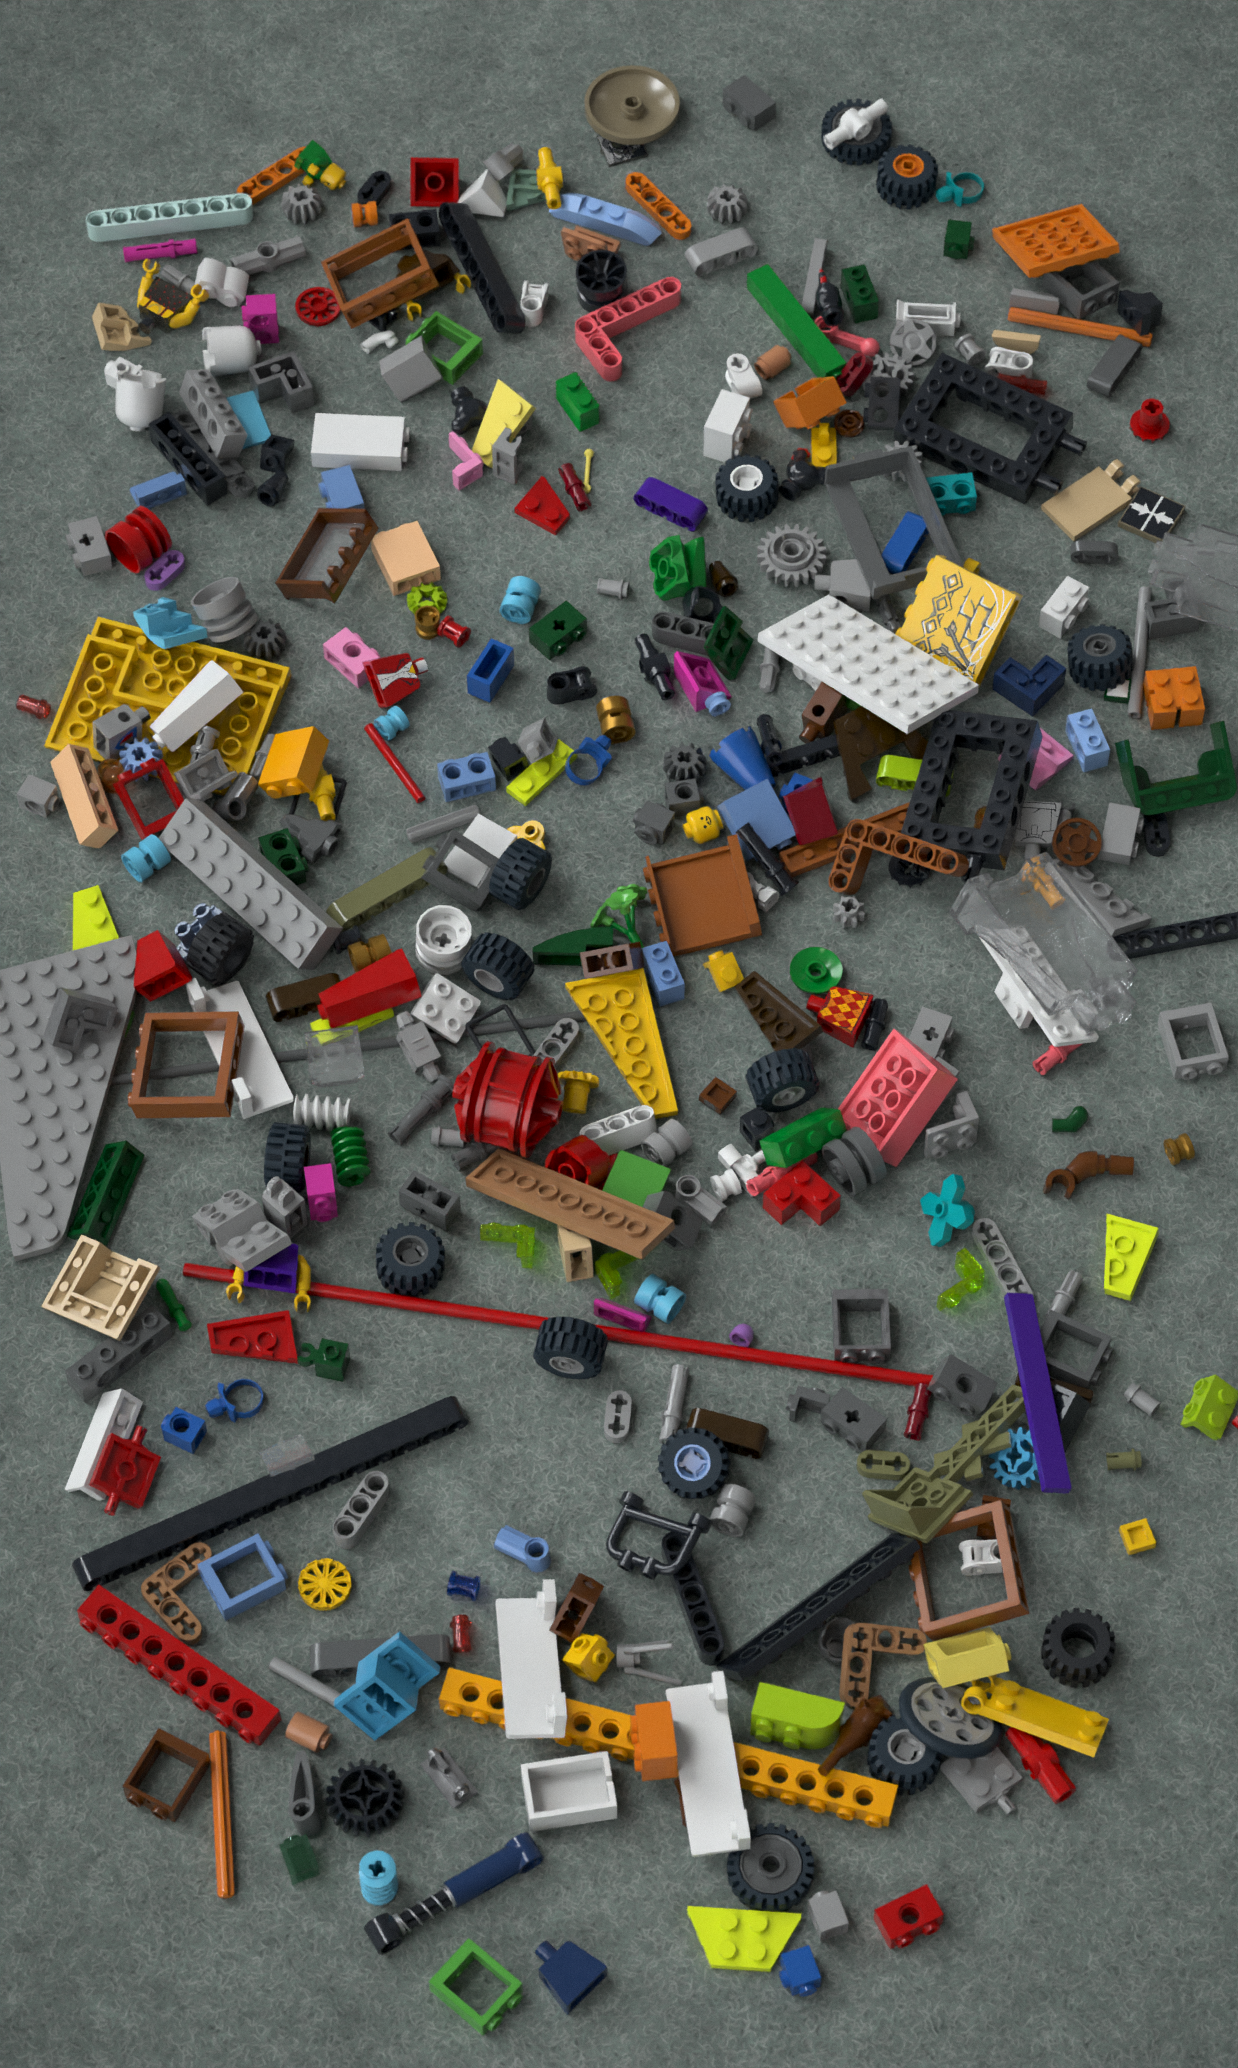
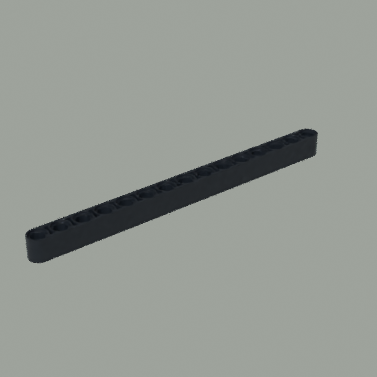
[72,1396,469,1592]

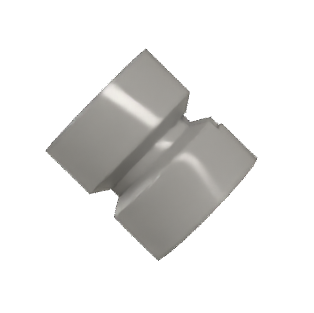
[641,1119,692,1167]
[710,1484,756,1537]

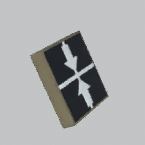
[1118,486,1186,546]

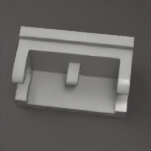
[492,427,522,485]

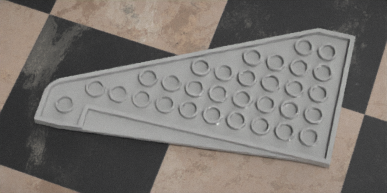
[0,935,138,1262]

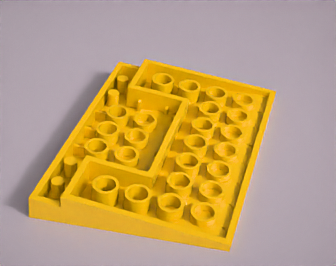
[44,617,292,796]

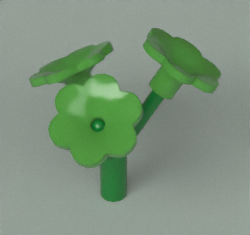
[590,884,647,949]

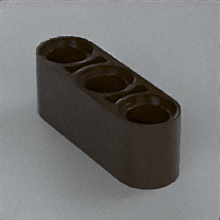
[266,973,341,1022]
[686,1408,770,1459]

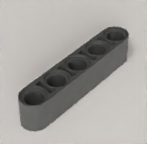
[309,1634,452,1679]

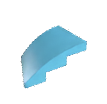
[133,597,207,649]

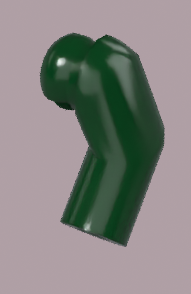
[1052,1106,1089,1133]

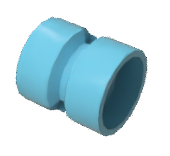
[500,576,541,624]
[121,834,171,883]
[634,1274,686,1324]

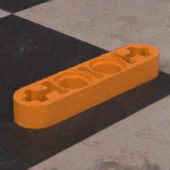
[237,147,306,205]
[625,172,691,240]

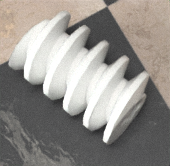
[293,1094,351,1131]

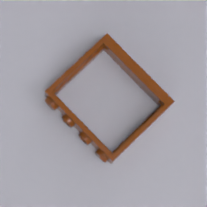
[321,219,439,329]
[128,1011,245,1118]
[907,1500,1030,1641]

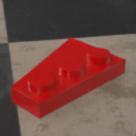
[207,1310,298,1364]

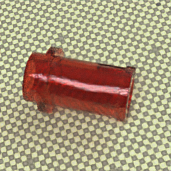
[16,694,51,719]
[449,1615,472,1653]

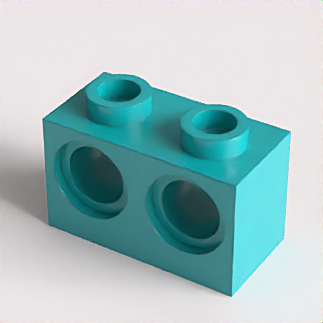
[925,473,977,516]

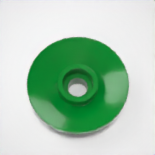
[789,947,843,994]

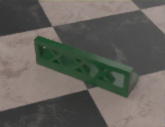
[67,1141,145,1247]

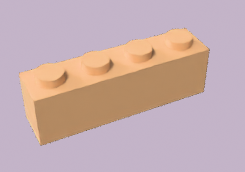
[50,744,118,848]

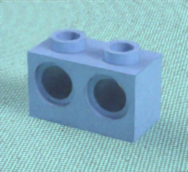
[1065,709,1110,772]

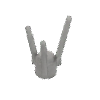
[617,1640,682,1686]

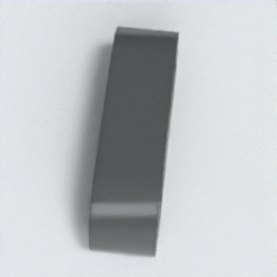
[1070,540,1118,564]

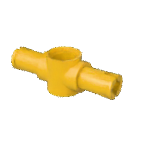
[536,147,563,210]
[308,764,336,821]

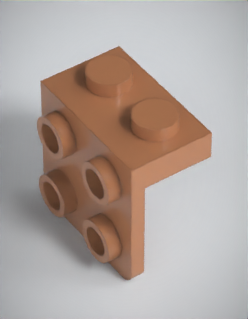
[561,225,621,260]

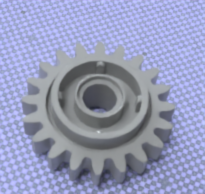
[757,524,826,587]

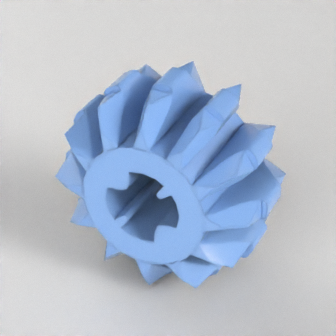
[119,737,163,782]

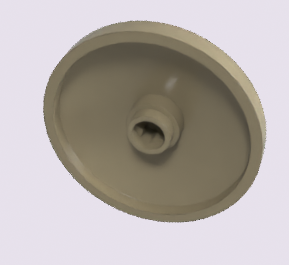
[584,65,680,145]

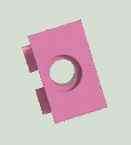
[323,627,381,688]

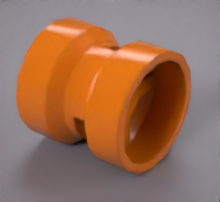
[351,201,378,228]

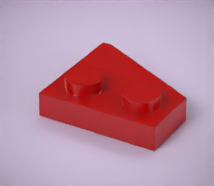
[514,476,570,536]

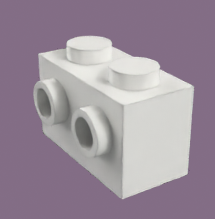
[1039,576,1090,638]

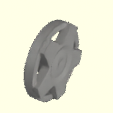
[890,319,936,366]

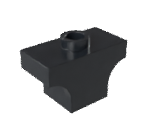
[1117,289,1163,336]

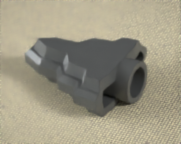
[280,814,342,864]

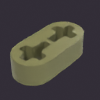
[856,1450,910,1480]

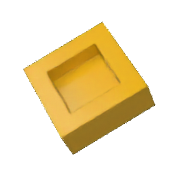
[1119,1518,1156,1555]

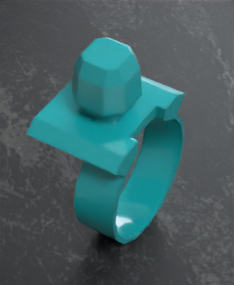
[936,172,984,207]

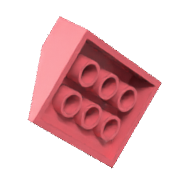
[838,1029,958,1167]

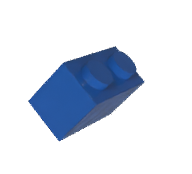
[467,638,514,703]

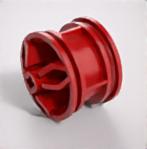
[452,1041,564,1158]

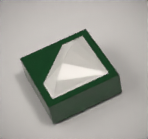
[1104,678,1132,704]

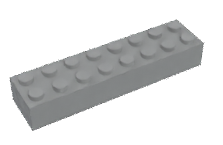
[159,798,343,970]

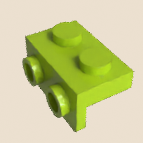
[1180,1374,1238,1440]

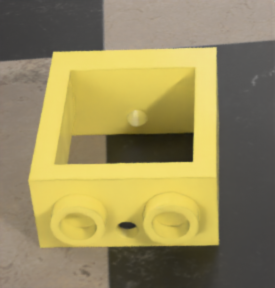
[924,1627,1011,1688]

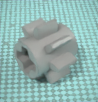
[833,896,865,929]

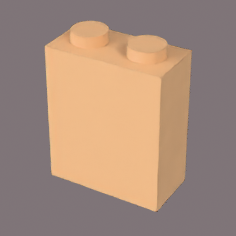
[371,521,441,596]

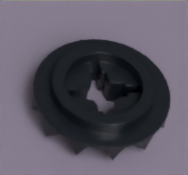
[888,856,930,888]

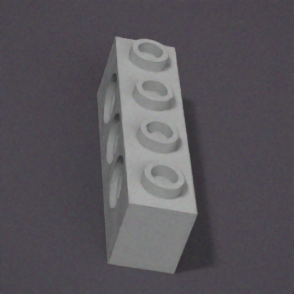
[179,369,247,458]

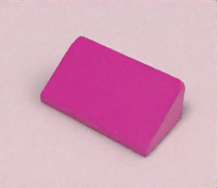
[594,1298,652,1332]

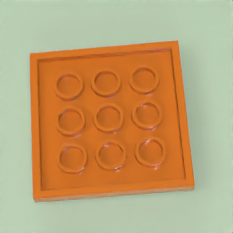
[992,204,1120,278]

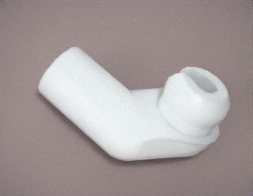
[361,330,399,354]

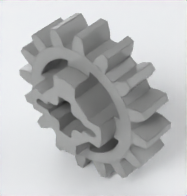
[862,353,914,397]

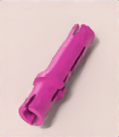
[123,238,197,262]

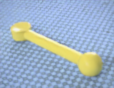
[584,449,594,494]

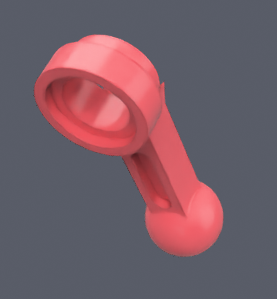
[814,316,880,357]

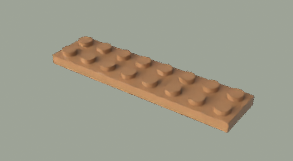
[465,1148,675,1259]

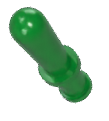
[156,1278,192,1331]

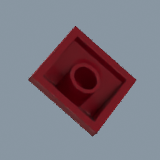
[783,777,838,845]

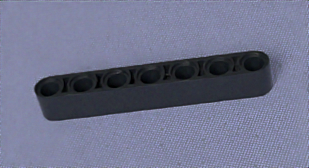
[438,202,525,334]

